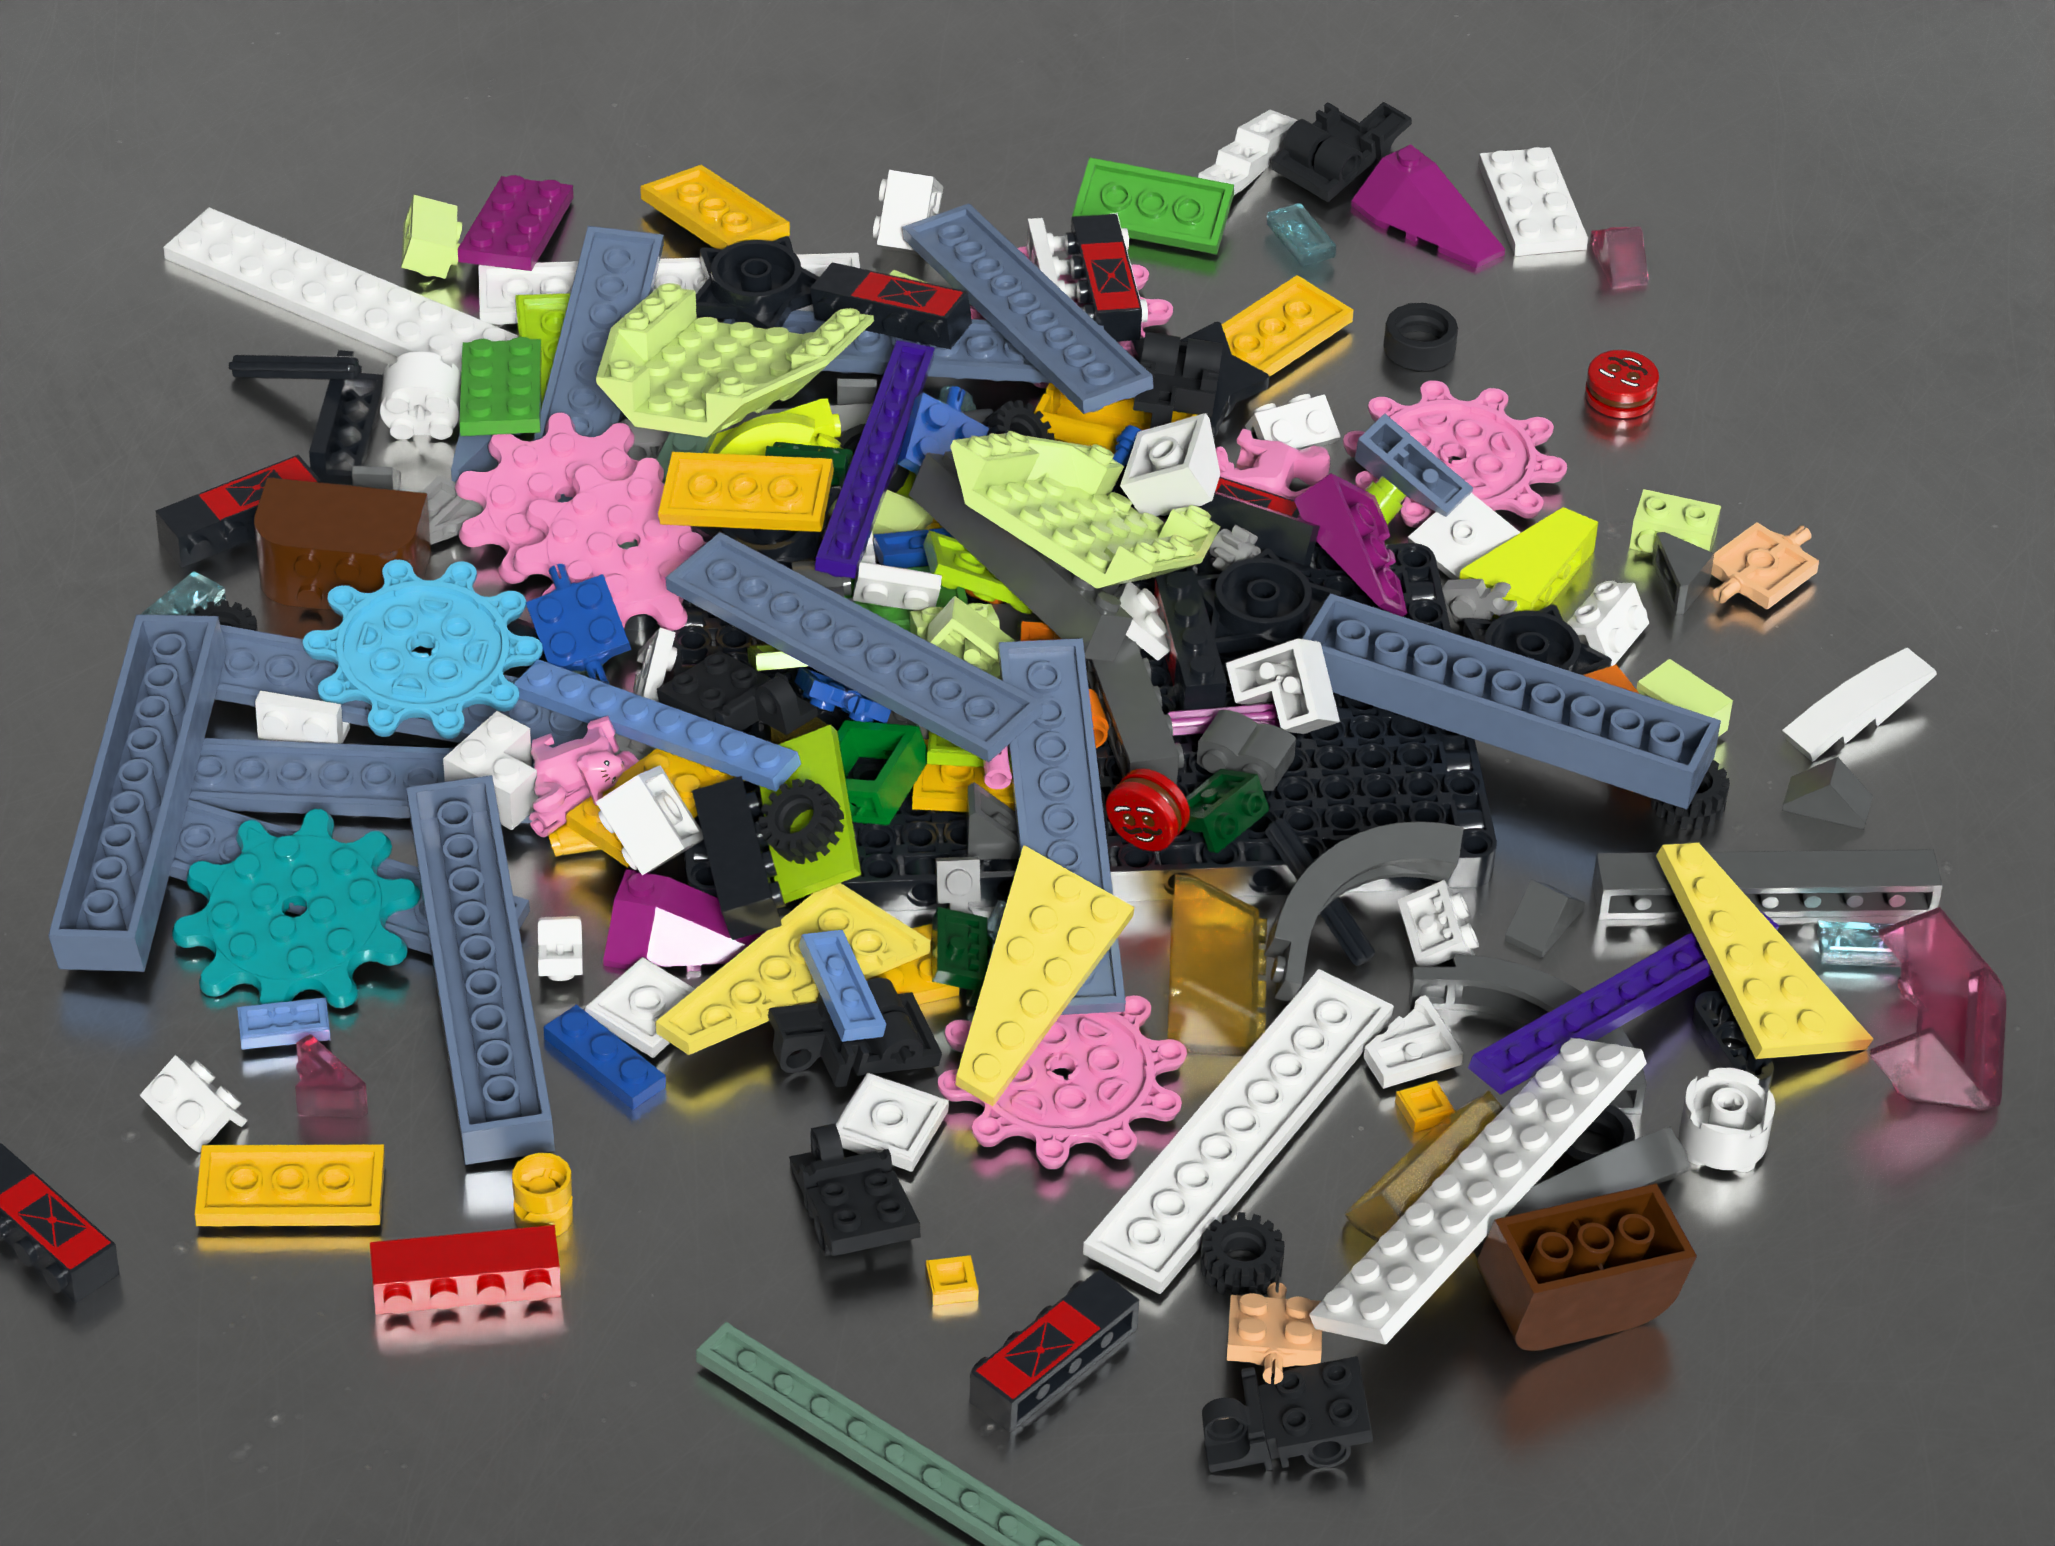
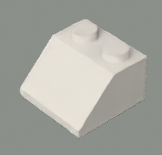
[1120,413,1220,516]
[596,765,704,875]

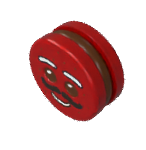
[1585,350,1659,419]
[1106,768,1190,851]

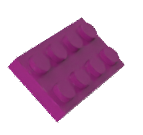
[458,175,574,271]

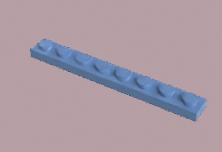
[514,659,801,791]

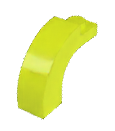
[713,413,843,456]

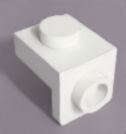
[538,916,583,981]

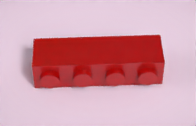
[370,1225,561,1315]

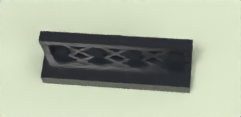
[309,350,384,485]

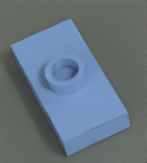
[237,997,331,1050]

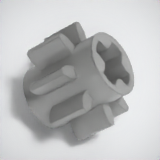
[1210,525,1261,571]

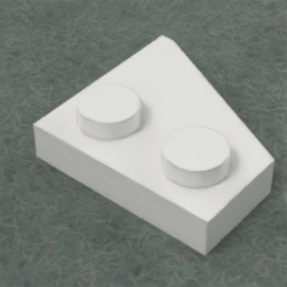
[1114,582,1170,661]
[633,628,677,702]
[1364,995,1464,1089]

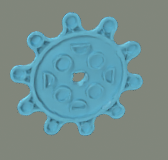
[303,559,543,739]

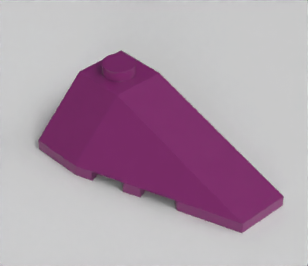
[1351,144,1505,269]
[1294,473,1407,617]
[603,869,767,972]

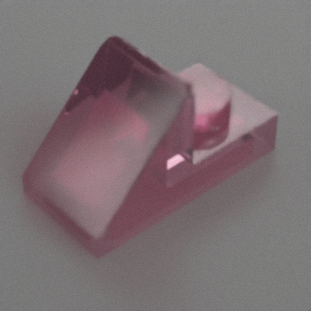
[1590,227,1649,289]
[295,1034,368,1118]

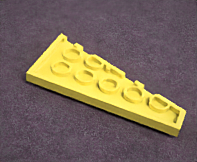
[1656,843,1873,1059]
[955,845,1134,1106]
[656,883,931,1055]

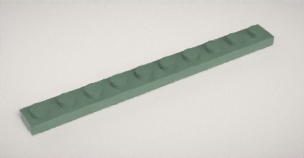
[696,1322,1082,1546]

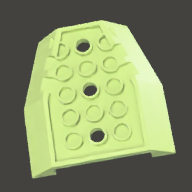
[596,283,874,437]
[951,431,1220,589]

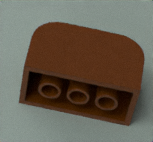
[254,477,431,610]
[1477,1183,1697,1351]

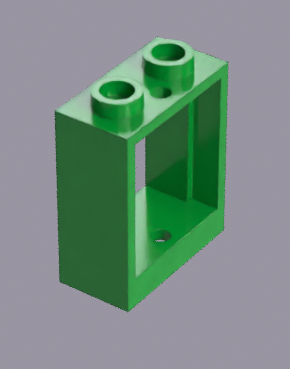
[837,720,928,825]

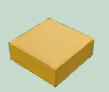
[1395,1080,1455,1133]
[925,1255,979,1306]

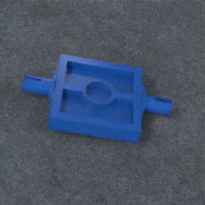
[897,386,989,476]
[526,564,631,684]
[794,667,892,724]

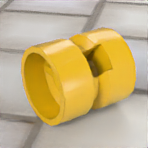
[512,1153,573,1237]

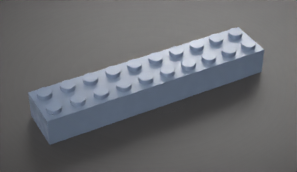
[1302,593,1721,809]
[48,614,227,972]
[406,775,555,1165]

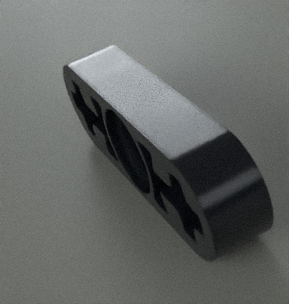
[1692,991,1774,1092]

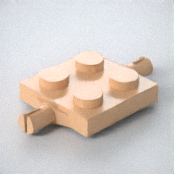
[1711,522,1819,610]
[1227,1282,1322,1384]

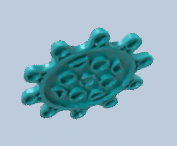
[172,809,421,1008]

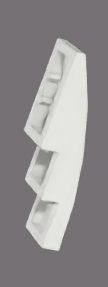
[1198,110,1297,195]
[1782,647,1937,762]

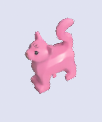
[1220,429,1331,500]
[531,716,625,813]

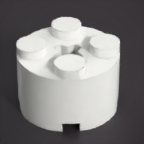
[380,351,461,440]
[1679,1068,1775,1173]

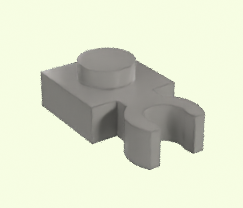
[1442,579,1518,622]
[935,856,981,915]

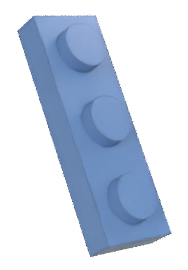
[798,930,886,1042]

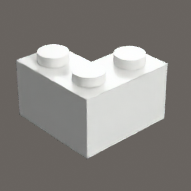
[873,170,943,255]
[1226,638,1340,734]
[443,711,538,830]

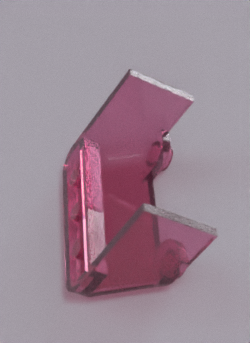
[1869,907,2007,1112]

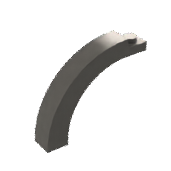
[1264,822,1464,1002]
[1409,954,1647,1114]
[1473,1127,1691,1259]

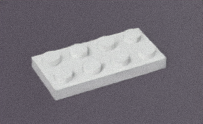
[1478,147,1588,256]

